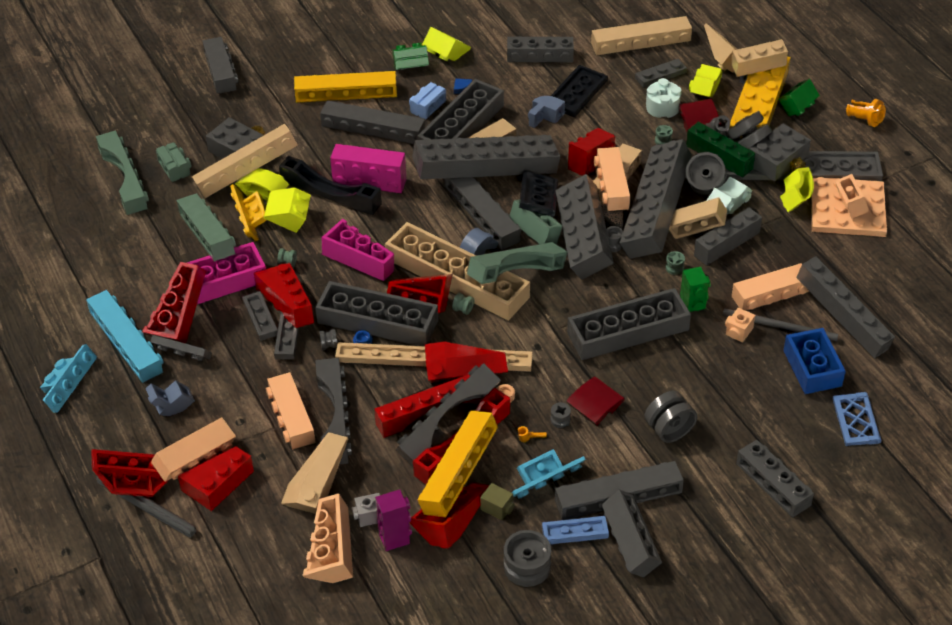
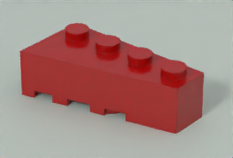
[142,262,206,344]
[254,263,314,328]

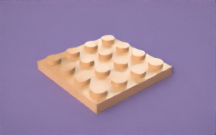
[811,177,887,237]

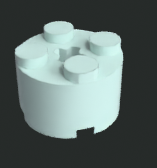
[646,78,681,118]

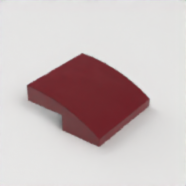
[679,99,721,132]
[566,376,625,426]

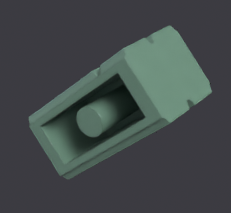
[156,142,192,182]

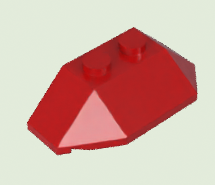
[91,449,170,497]

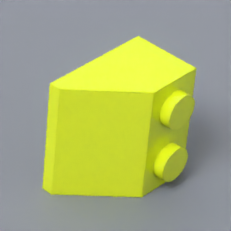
[422,27,471,61]
[264,188,311,233]

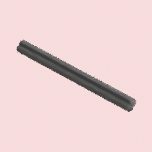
[96,476,197,537]

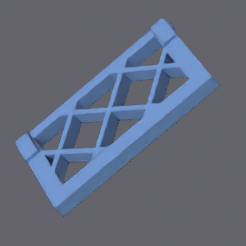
[832,392,882,446]

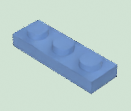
[542,516,609,544]

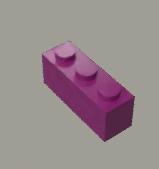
[375,489,412,551]

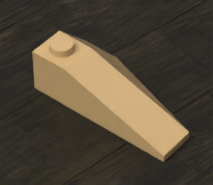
[704,23,738,73]
[281,432,348,514]

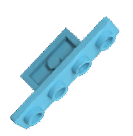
[40,344,97,413]
[512,449,586,499]

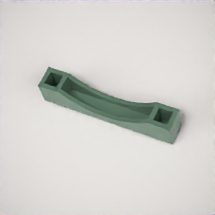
[96,130,149,215]
[467,242,567,284]

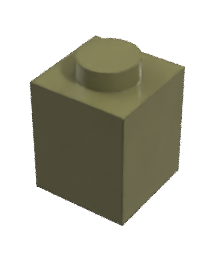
[480,483,515,520]

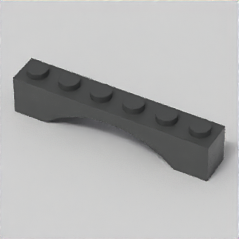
[315,358,352,464]
[396,363,501,467]

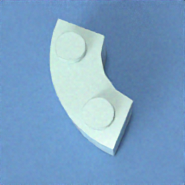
[707,177,753,214]

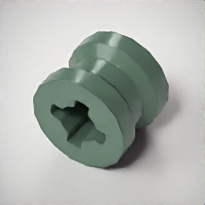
[655,125,673,145]
[277,248,297,268]
[666,251,685,275]
[452,292,474,315]

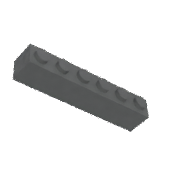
[320,100,425,144]
[444,177,521,250]
[796,256,895,359]
[555,461,684,520]

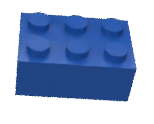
[783,328,846,394]

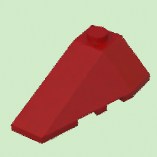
[425,342,508,383]

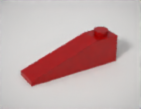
[409,483,490,549]

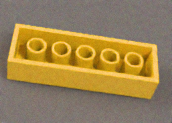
[729,56,791,139]

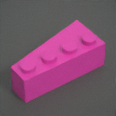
[322,219,394,281]

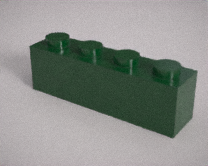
[686,121,756,178]

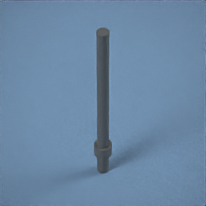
[723,308,839,341]

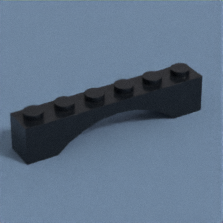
[279,156,382,215]

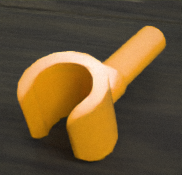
[518,426,547,443]

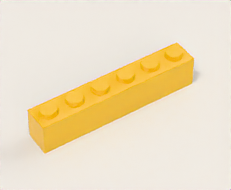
[294,71,397,103]
[417,411,498,517]

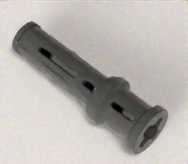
[705,115,730,133]

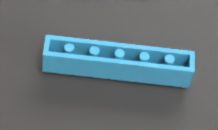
[86,290,163,383]

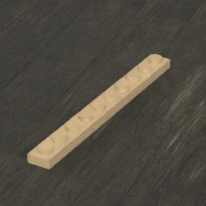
[335,342,532,372]

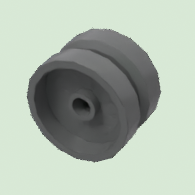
[727,110,772,149]
[686,152,727,197]
[644,390,697,443]
[504,530,551,587]

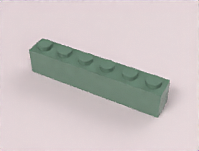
[176,193,236,261]

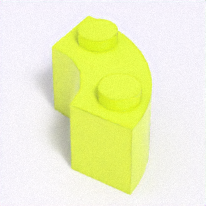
[689,64,723,98]
[780,167,814,212]
[235,168,289,201]

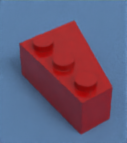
[568,128,616,176]
[387,274,453,313]
[178,446,254,511]

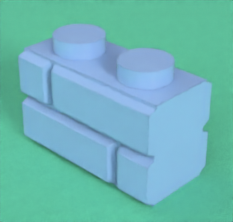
[409,82,446,120]

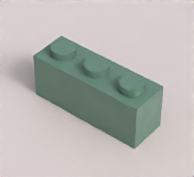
[510,199,562,244]

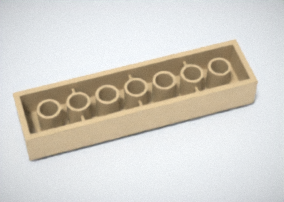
[385,222,530,321]

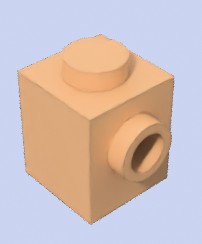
[725,308,755,342]

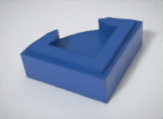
[454,79,472,94]

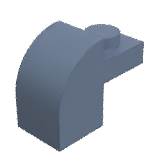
[528,96,565,128]
[460,228,499,256]
[145,380,195,416]

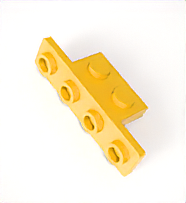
[230,184,267,241]

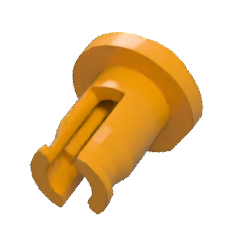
[846,99,886,127]

